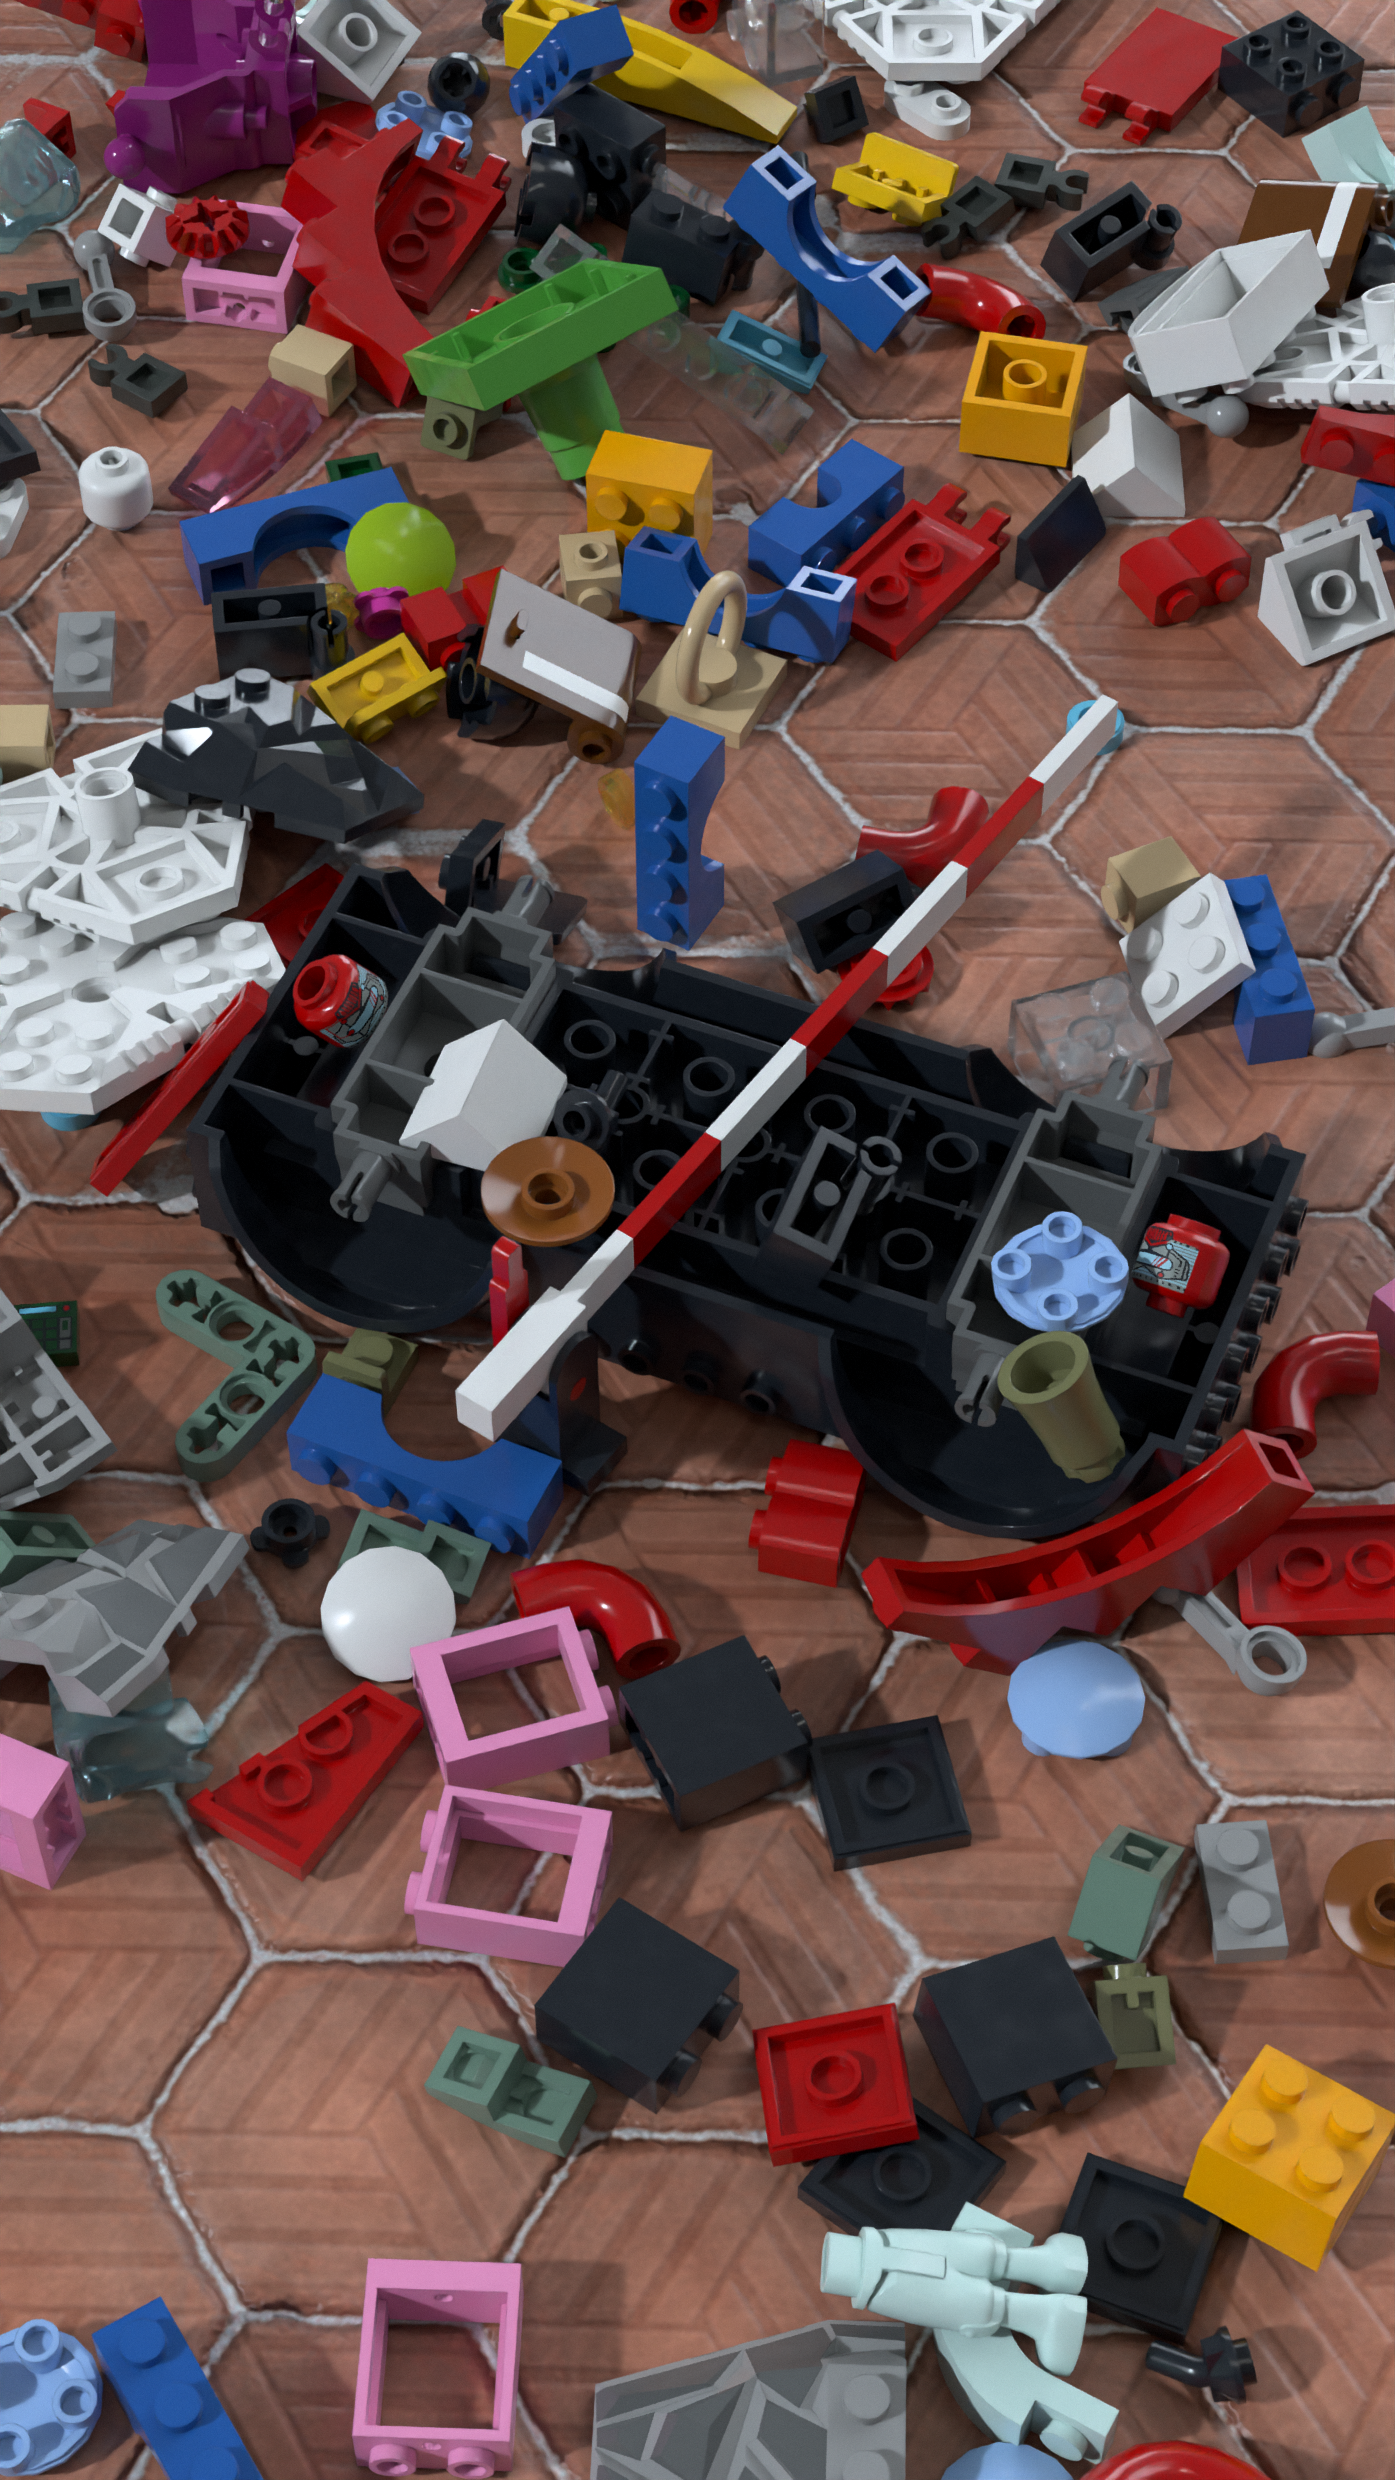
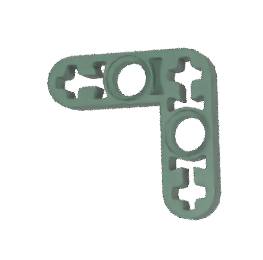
[155,1270,318,1482]

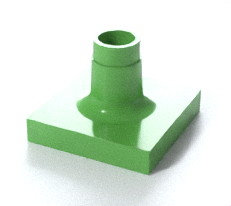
[402,258,679,480]

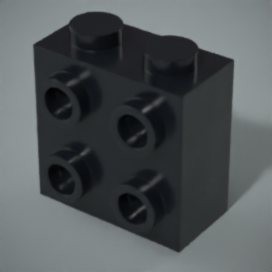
[1217,10,1365,138]
[554,83,666,232]
[619,1635,813,1832]
[534,1897,743,2115]
[912,1936,1118,2139]

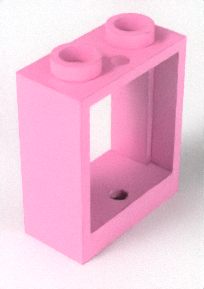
[181,199,310,334]
[410,1606,619,1790]
[0,1733,86,1891]
[404,1785,613,1967]
[352,2258,524,2479]

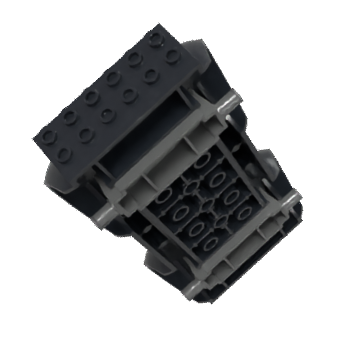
[186,863,1309,1539]

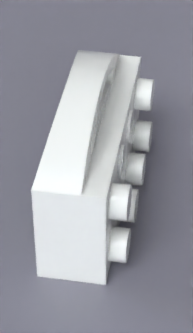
[1128,229,1330,403]

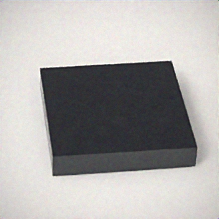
[807,1715,972,1872]
[797,2097,1007,2236]
[1038,2152,1225,2346]

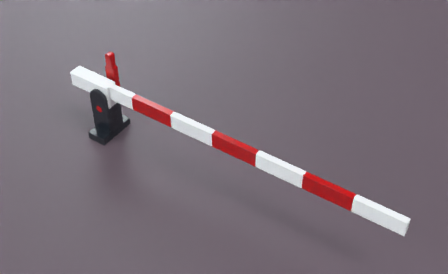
[455,694,1118,1497]

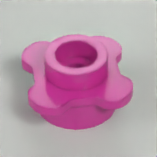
[353,586,409,639]

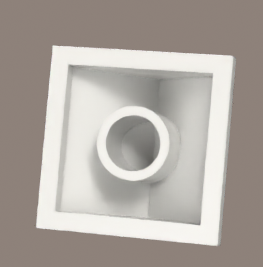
[297,0,422,105]
[1071,393,1185,517]
[1257,520,1395,666]
[399,1019,567,1171]

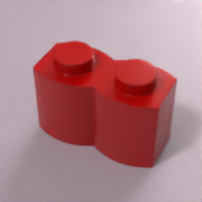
[1118,517,1252,626]
[748,1439,868,1588]

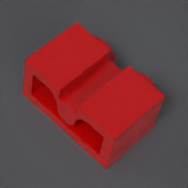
[400,565,507,674]

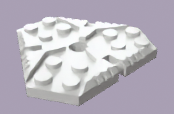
[798,0,1061,84]
[1236,283,1395,411]
[0,728,256,945]
[0,912,286,1115]

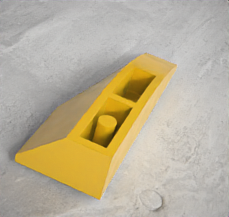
[503,0,797,144]

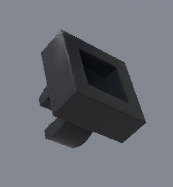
[803,75,869,143]

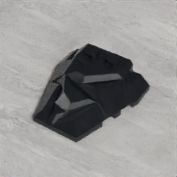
[128,668,424,844]

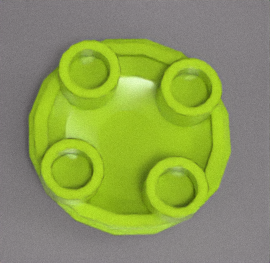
[345,502,456,597]

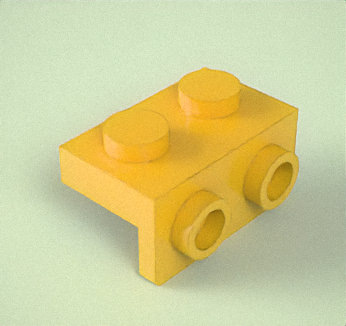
[831,132,959,226]
[306,632,448,744]

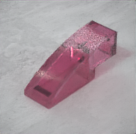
[168,376,323,514]

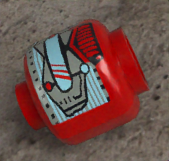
[293,954,388,1048]
[1131,1214,1230,1319]

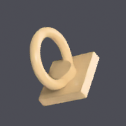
[636,570,787,750]

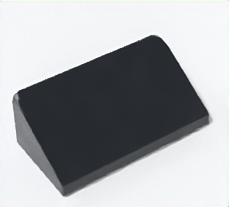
[1014,475,1106,593]

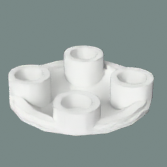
[320,1546,456,1682]

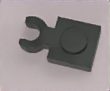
[994,152,1089,211]
[921,175,1015,260]
[0,278,86,335]
[88,344,188,419]

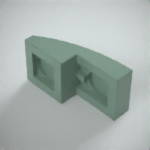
[336,1508,491,1604]
[424,2026,598,2158]

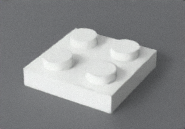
[1119,872,1256,1040]

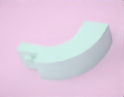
[1301,106,1395,229]
[933,2202,1120,2465]

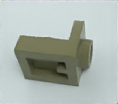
[420,396,504,460]
[322,1328,419,1418]
[1085,1963,1176,2070]

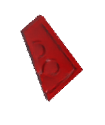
[186,1681,424,1882]

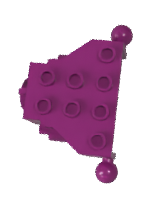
[104,0,317,193]

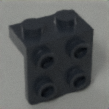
[438,819,588,946]

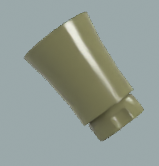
[997,1331,1125,1483]

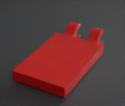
[1078,7,1238,146]
[374,135,512,316]
[833,482,1011,662]
[1235,1504,1395,1636]

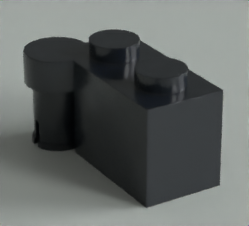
[1040,181,1182,303]
[621,187,765,307]
[211,583,356,681]
[772,849,924,974]
[750,1126,902,1296]

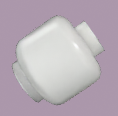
[78,446,153,531]

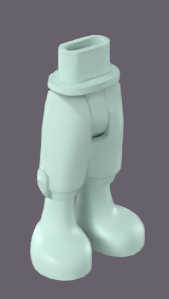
[820,2227,1088,2377]

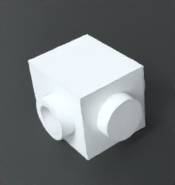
[97,184,178,267]

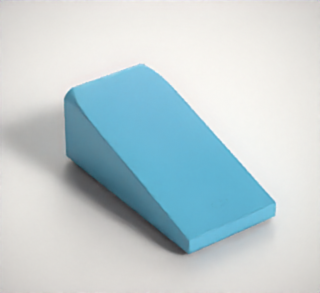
[705,309,828,394]

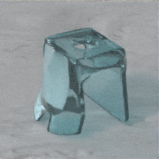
[0,118,81,254]
[48,1643,214,1805]

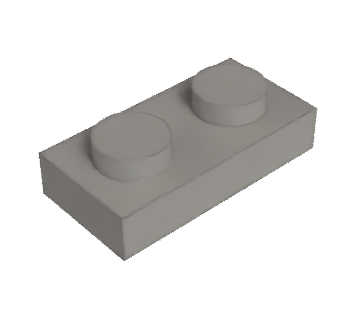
[53,611,118,709]
[1194,1820,1289,1964]

